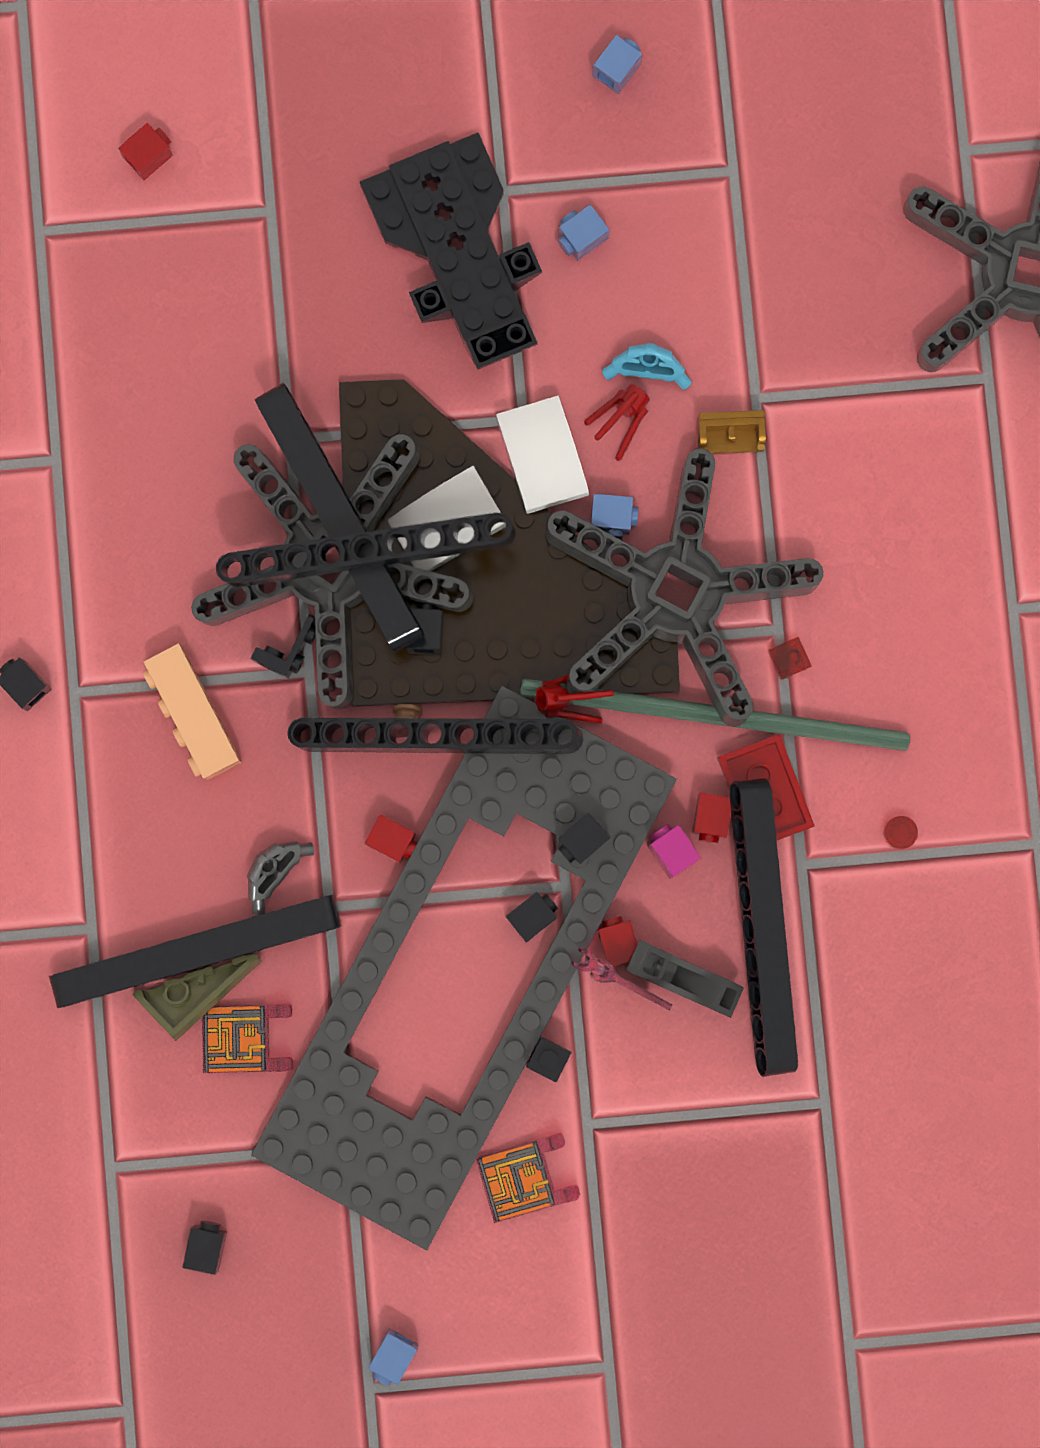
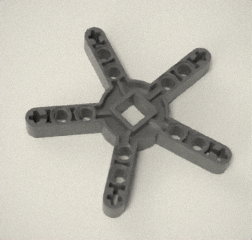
[903,163,1040,372]
[191,434,474,709]
[545,449,824,727]

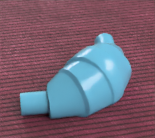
[602,343,692,390]

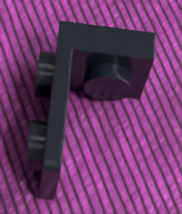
[250,614,316,679]

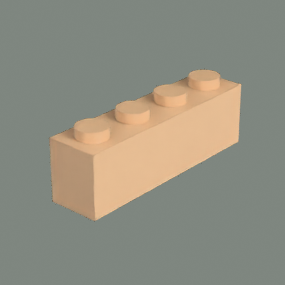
[142,643,242,781]

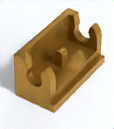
[697,410,766,454]

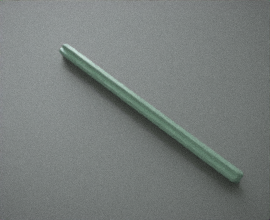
[520,679,910,751]

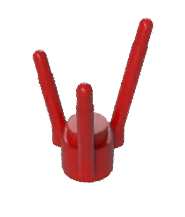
[584,384,650,461]
[535,674,614,723]

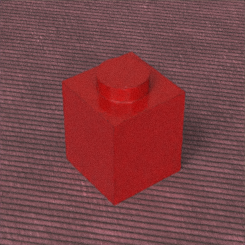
[118,123,173,180]
[692,793,731,843]
[364,814,418,863]
[597,916,637,968]

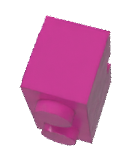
[648,824,701,879]

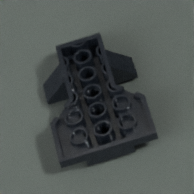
[360,133,542,370]

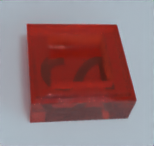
[768,637,812,681]

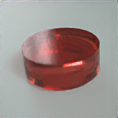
[883,816,918,849]

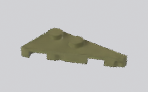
[132,953,262,1041]

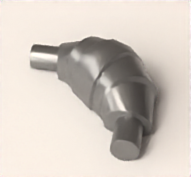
[247,841,314,915]

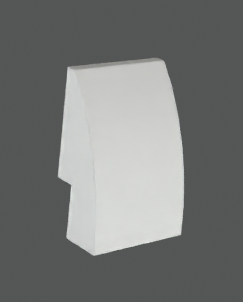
[496,396,589,514]
[387,466,506,571]

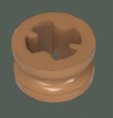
[393,704,422,729]

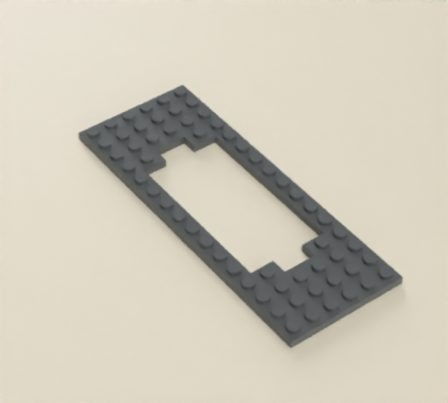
[251,686,677,1250]

